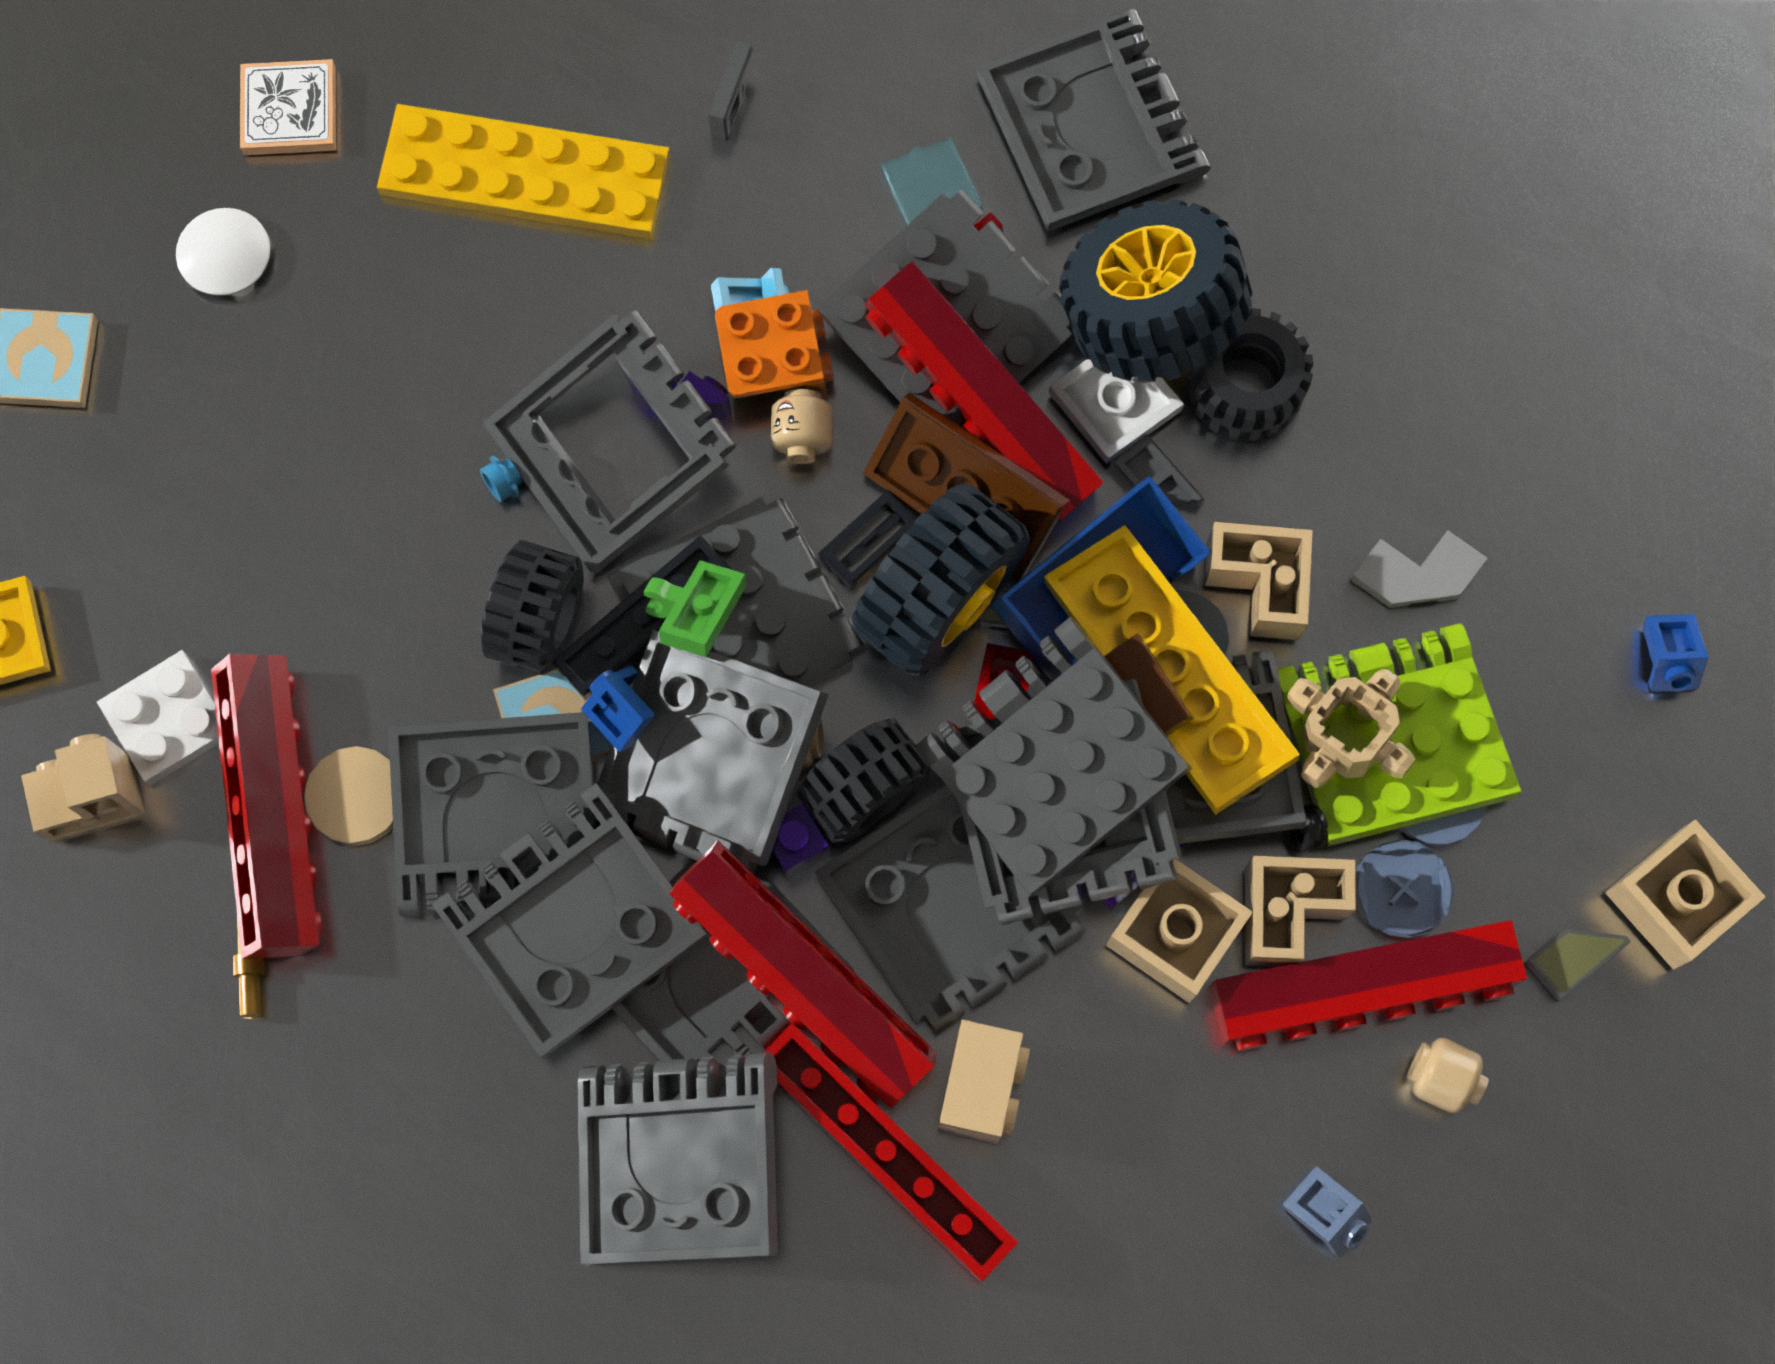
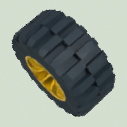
[1059,200,1253,383]
[852,484,1030,676]

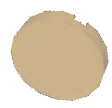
[304,746,393,846]

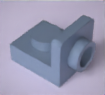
[1283,1166,1372,1258]

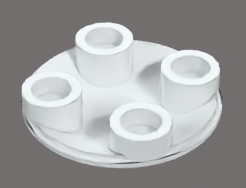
[176,208,270,297]

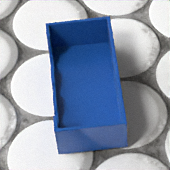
[990,476,1211,681]

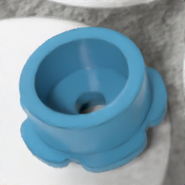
[480,456,523,502]

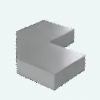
[1350,530,1487,608]

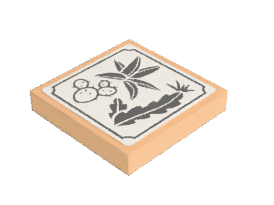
[240,59,336,155]

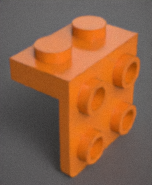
[715,290,834,399]

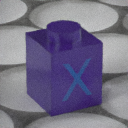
[771,804,830,882]

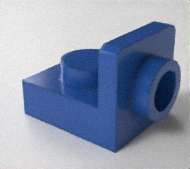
[1643,614,1709,692]
[581,665,655,752]

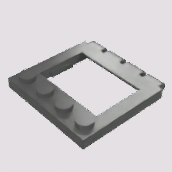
[482,311,737,574]
[944,679,1182,926]

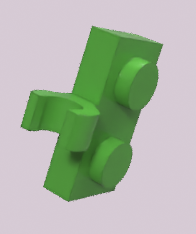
[644,560,746,657]

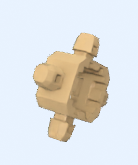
[1287,669,1416,788]

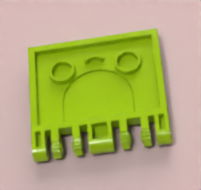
[1277,623,1522,846]

